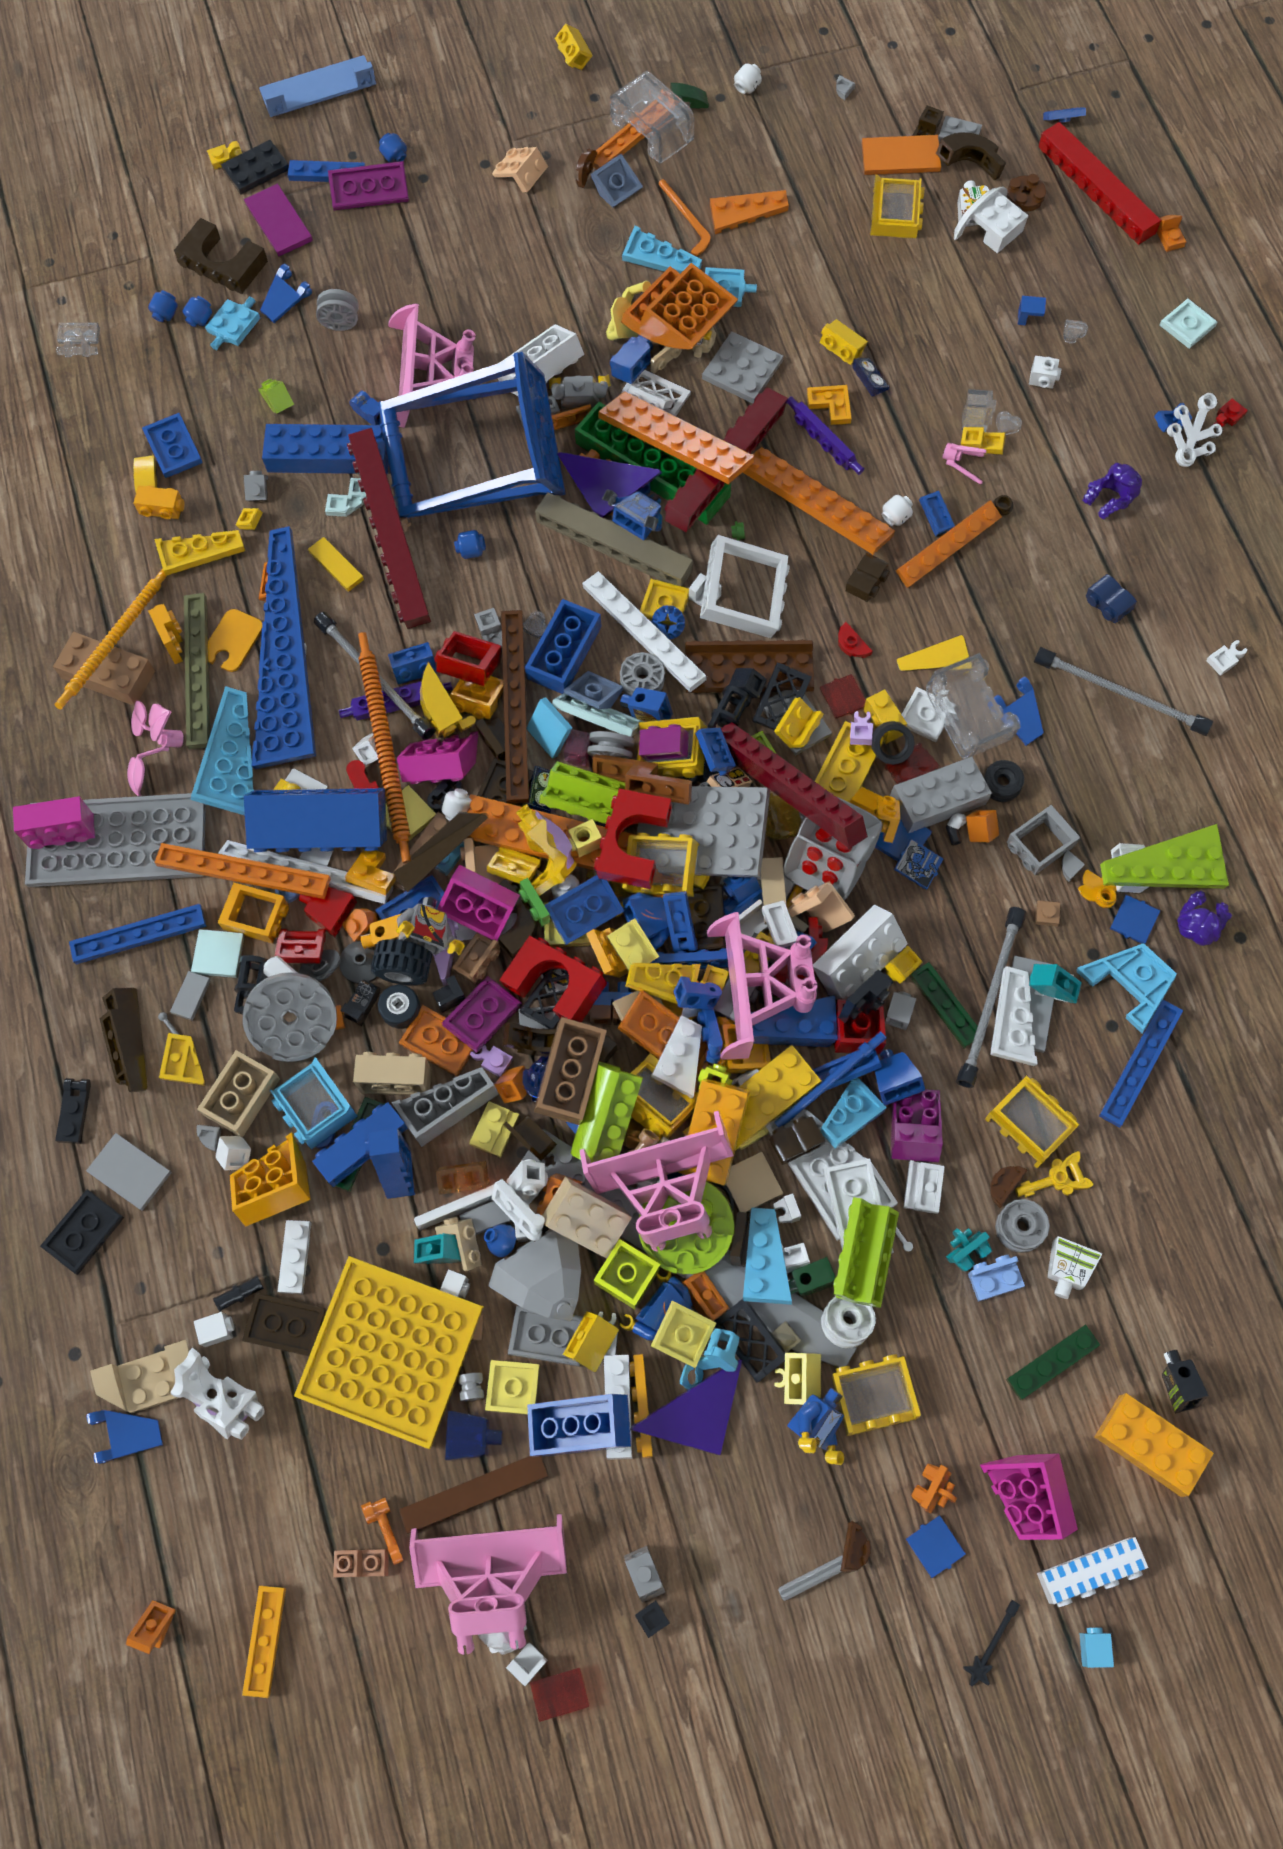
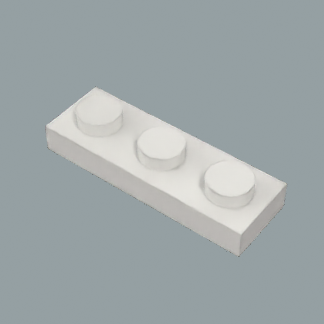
[278,1220,311,1294]

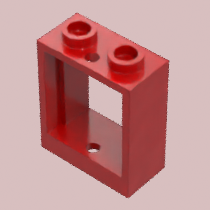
[435,631,501,686]

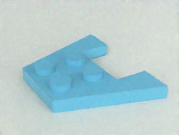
[1077,943,1177,1034]

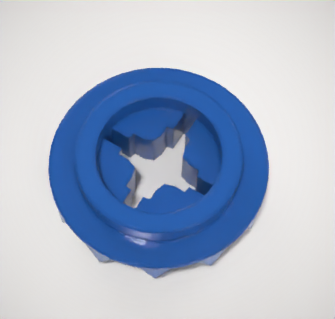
[651,605,685,639]

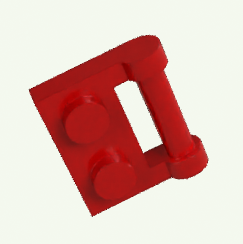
[274,929,326,963]

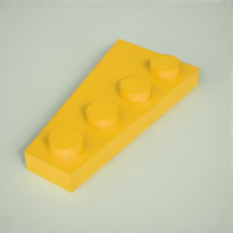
[154,530,246,576]

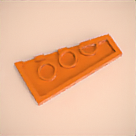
[710,190,789,234]

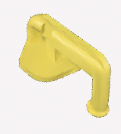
[606,281,651,341]

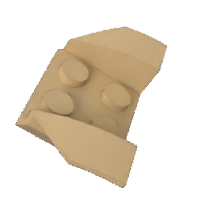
[90,1340,189,1413]

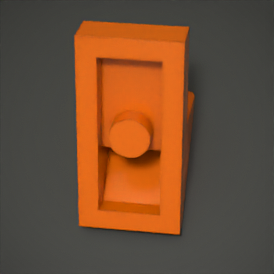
[1157,215,1186,252]
[126,1600,175,1654]

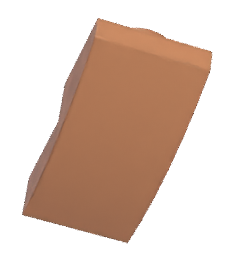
[333,1549,389,1578]

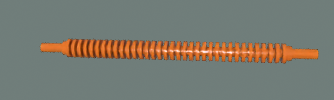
[358,632,411,864]

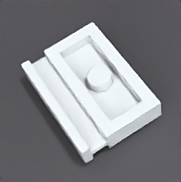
[903,1160,944,1214]

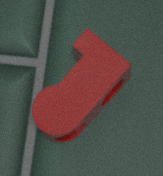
[346,760,379,788]

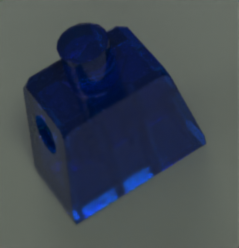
[445,1411,503,1461]

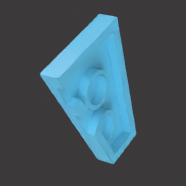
[820,1078,887,1149]

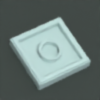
[1160,298,1217,349]
[191,929,245,978]

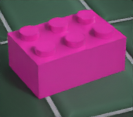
[13,796,95,849]
[437,865,520,940]

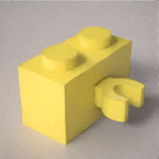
[775,1353,821,1405]

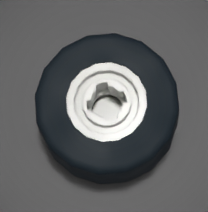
[378,984,421,1029]

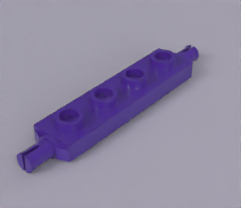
[787,397,864,475]
[339,681,453,721]

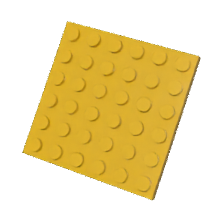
[294,1256,484,1449]

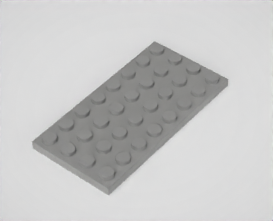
[25,793,206,887]

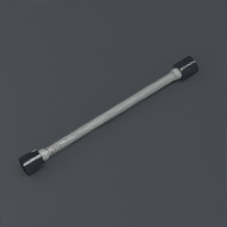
[314,612,436,740]
[1034,647,1213,736]
[956,907,1027,1088]

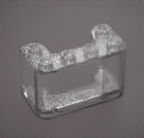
[610,71,694,164]
[926,653,1021,759]

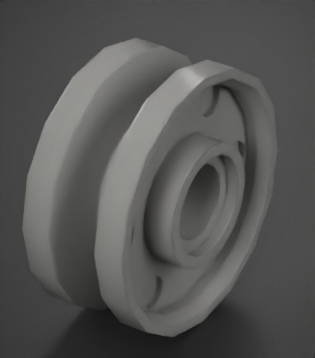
[316,289,359,331]
[620,652,665,696]
[587,731,635,759]
[995,1199,1050,1253]

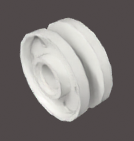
[821,1296,876,1348]

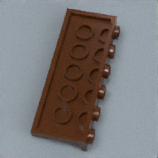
[685,639,814,693]

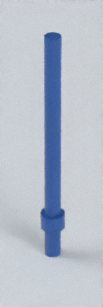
[774,1031,887,1127]

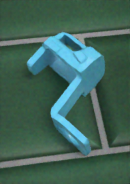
[680,1329,740,1390]

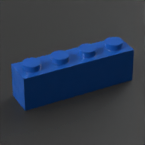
[312,1102,408,1187]

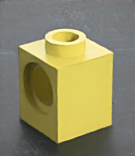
[568,819,602,857]

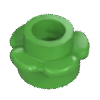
[731,521,745,541]

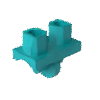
[945,1228,992,1272]

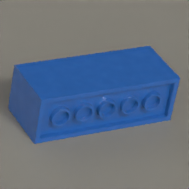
[243,788,387,852]

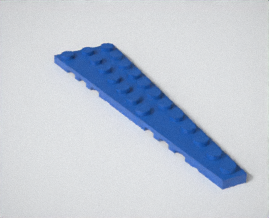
[252,526,316,769]

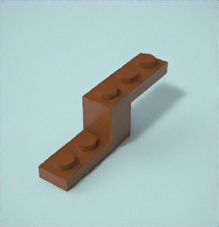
[593,754,692,805]

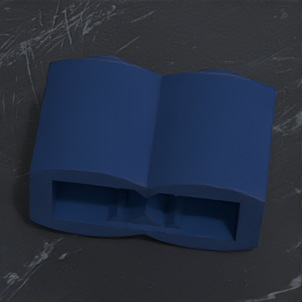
[1086,574,1137,624]

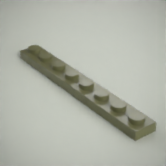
[184,593,210,749]

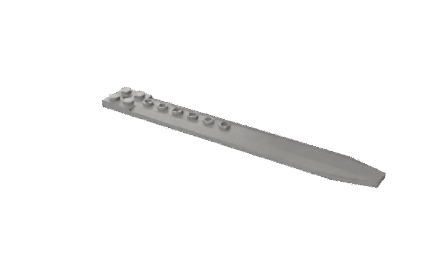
[519,1129,857,1368]

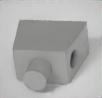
[624,1546,665,1603]

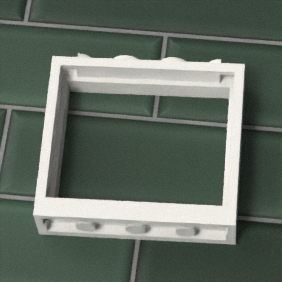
[700,535,790,638]

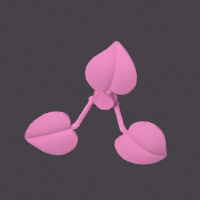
[127,701,183,796]

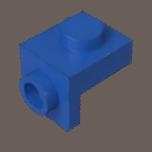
[1154,403,1192,432]

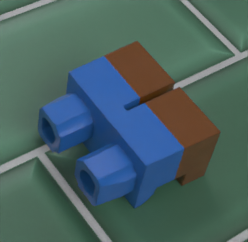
[590,982,633,1025]

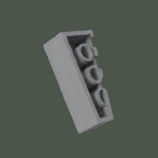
[391,1067,499,1147]

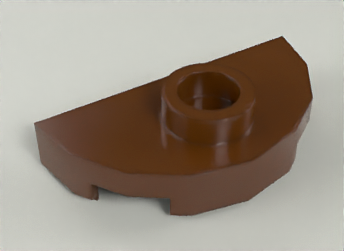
[576,148,597,188]
[990,1166,1028,1208]
[840,1521,871,1573]

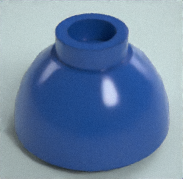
[484,1224,516,1257]

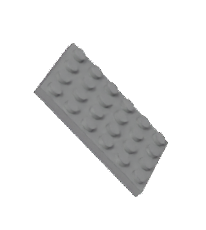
[637,786,770,878]

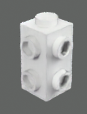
[507,1159,548,1204]

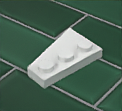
[651,1015,702,1098]

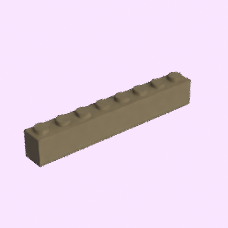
[535,492,693,587]

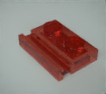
[885,743,939,784]
[530,1667,590,1722]

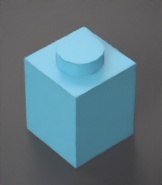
[1079,1627,1114,1668]

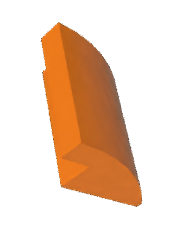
[621,263,738,349]

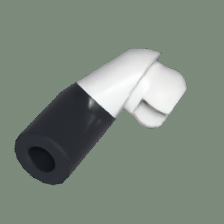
[946,813,967,846]

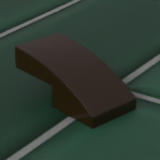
[912,105,944,136]

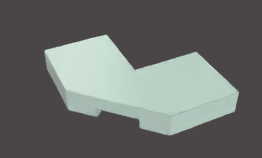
[325,478,367,517]

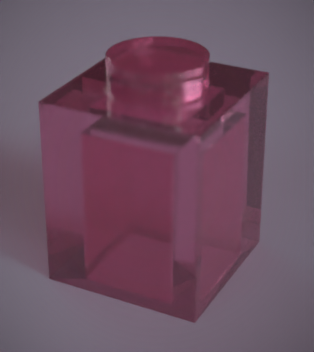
[564,729,592,766]

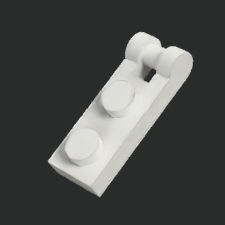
[492,1179,545,1241]

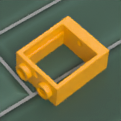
[218,882,289,944]

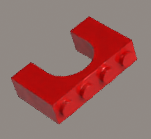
[594,788,673,889]
[500,936,607,1022]

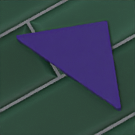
[557,452,662,518]
[630,1360,742,1455]

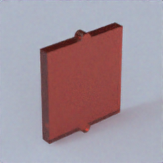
[820,674,866,719]

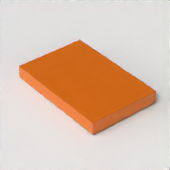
[399,1005,474,1077]

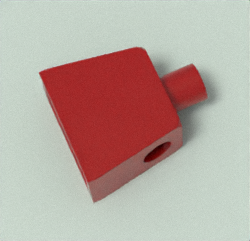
[299,887,357,937]

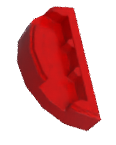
[838,622,873,658]

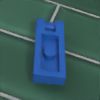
[663,891,698,953]
[697,1009,723,1063]

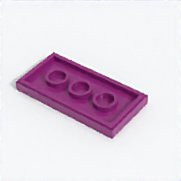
[328,161,409,211]
[244,183,313,257]

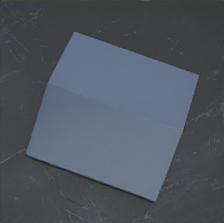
[591,154,643,208]
[564,671,623,709]

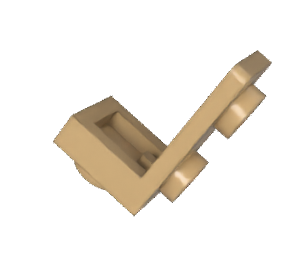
[650,346,682,374]
[435,1216,482,1271]

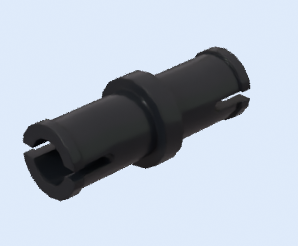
[213,1275,264,1312]

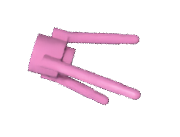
[943,443,987,484]

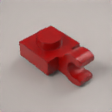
[1213,398,1248,427]

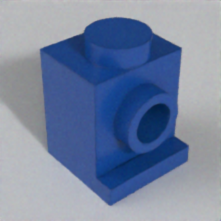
[723,876,761,903]

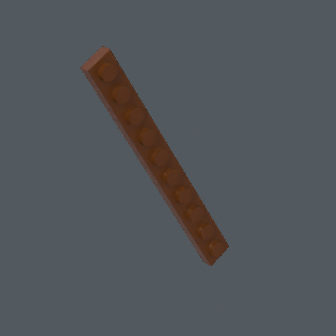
[501,610,529,804]

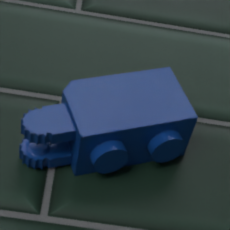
[610,335,653,384]

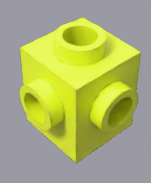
[697,1063,733,1089]

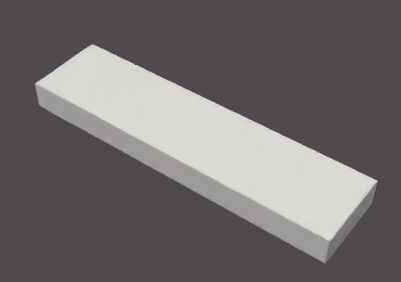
[414,1185,494,1231]

